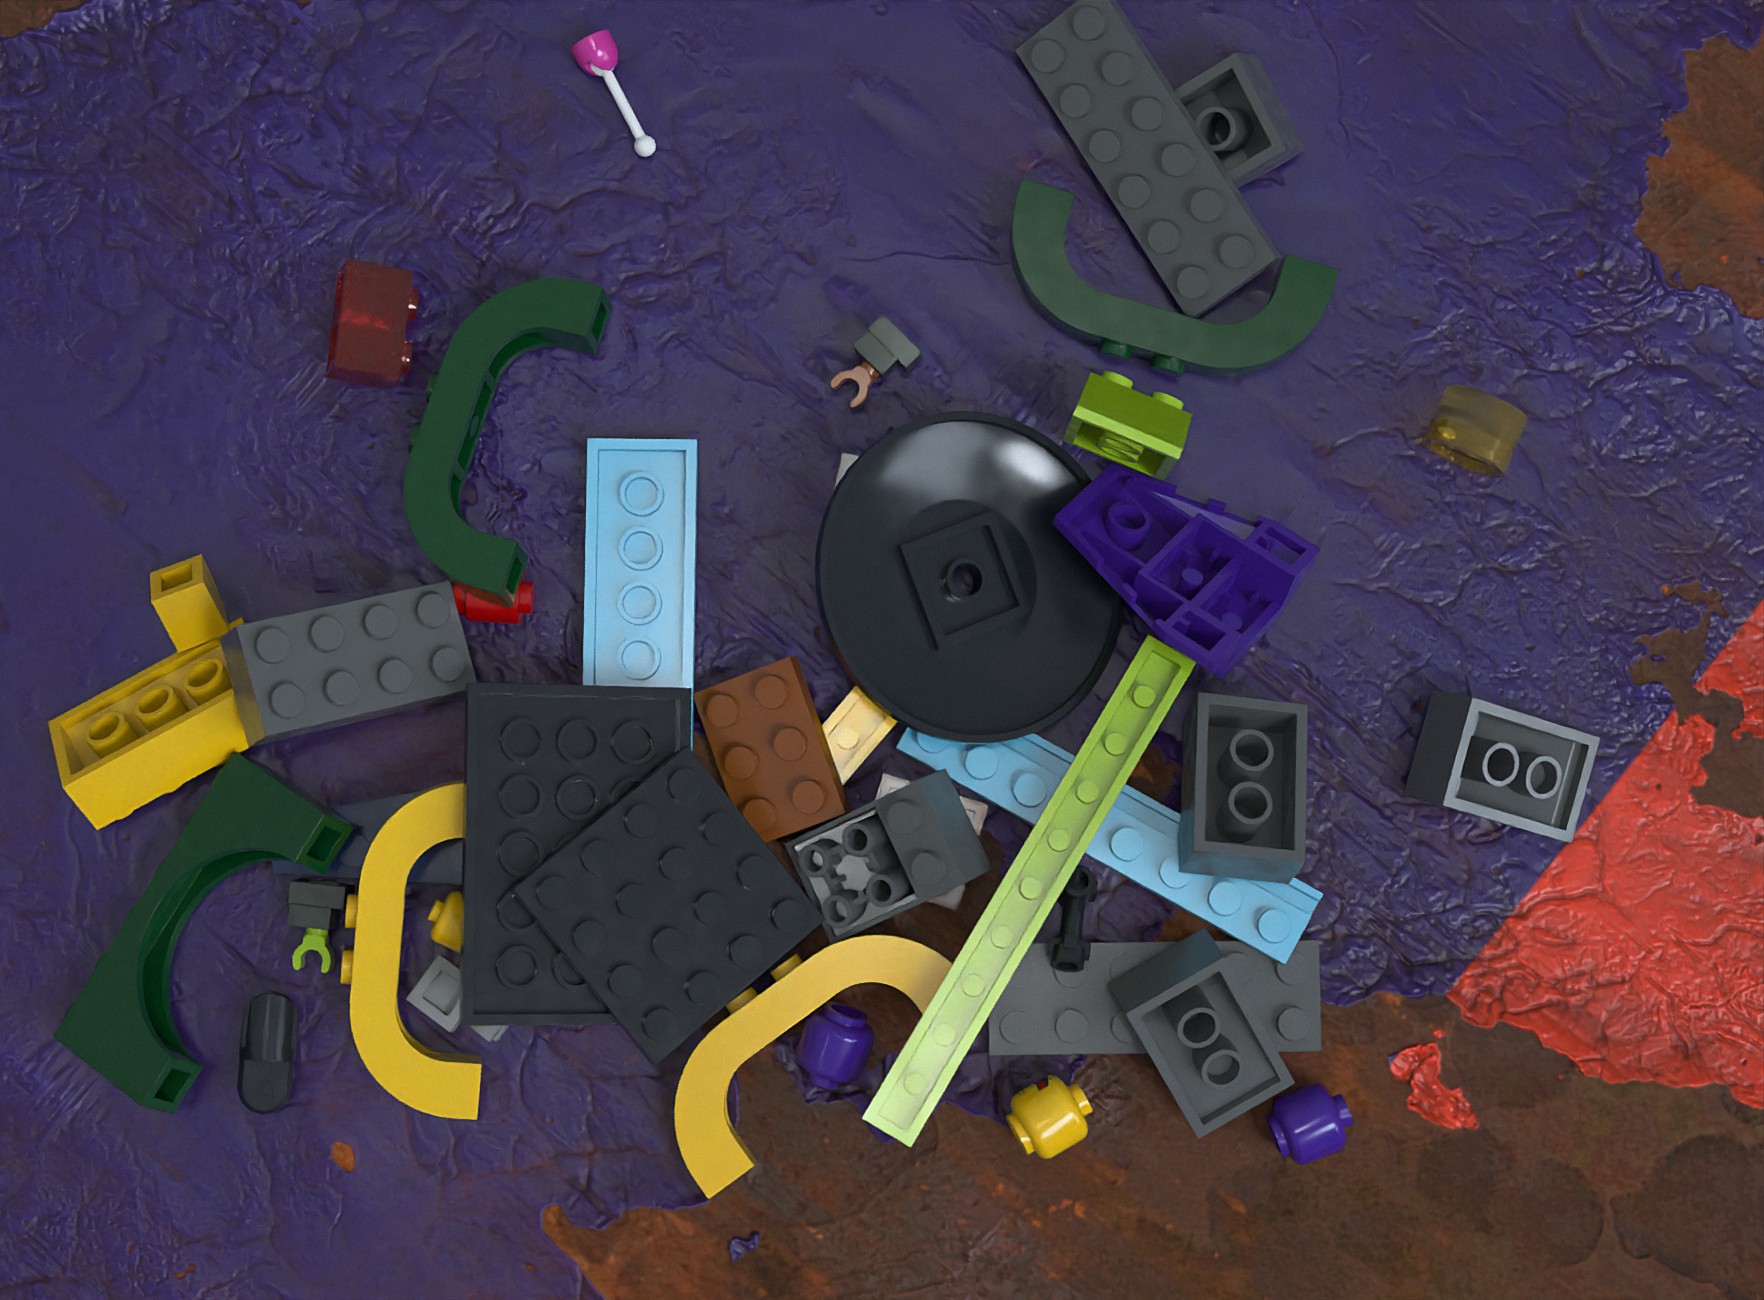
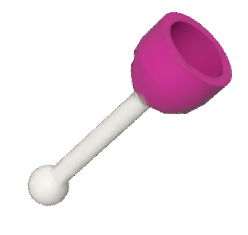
[570,29,656,157]

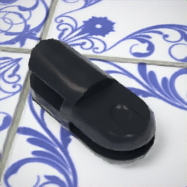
[237,991,299,1115]

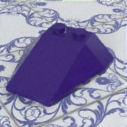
[1053,463,1321,679]

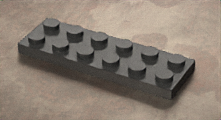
[1015,0,1282,319]
[988,940,1322,1055]

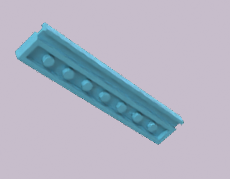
[896,727,1323,965]

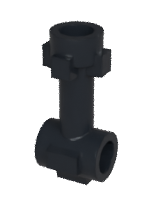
[1047,865,1098,972]

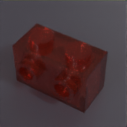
[325,259,419,389]

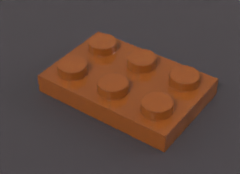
[693,656,852,843]

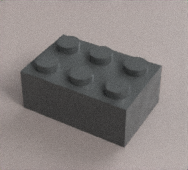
[1179,692,1308,884]

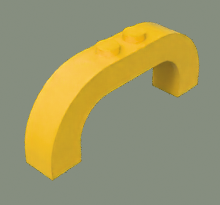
[341,779,482,1120]
[674,934,953,1199]

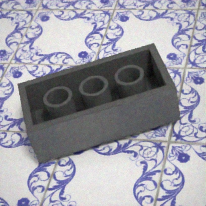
[220,581,477,747]

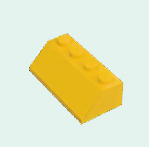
[48,617,250,830]

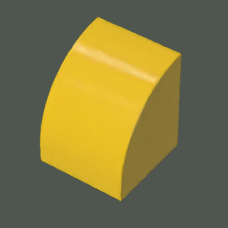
[150,554,230,653]

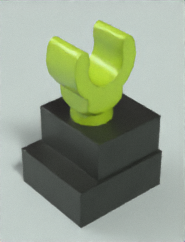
[287,878,355,973]

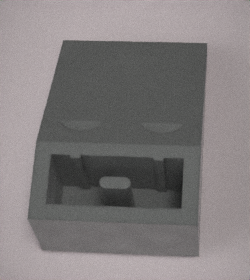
[785,768,993,945]

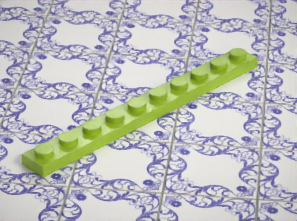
[862,634,1196,1148]

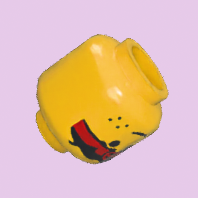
[1006,1075,1092,1159]

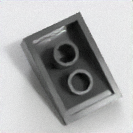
[1174,52,1306,188]
[1403,690,1600,843]
[1108,927,1295,1139]

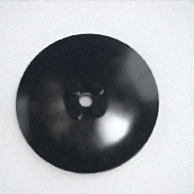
[815,411,1125,744]

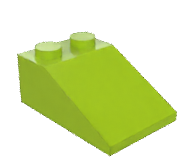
[1062,370,1193,481]

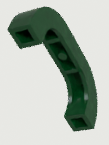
[1010,179,1339,378]
[404,278,612,609]

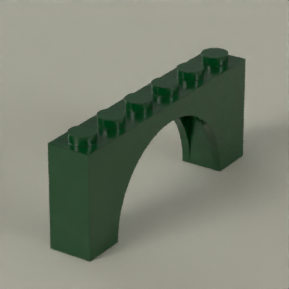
[53,751,354,1114]

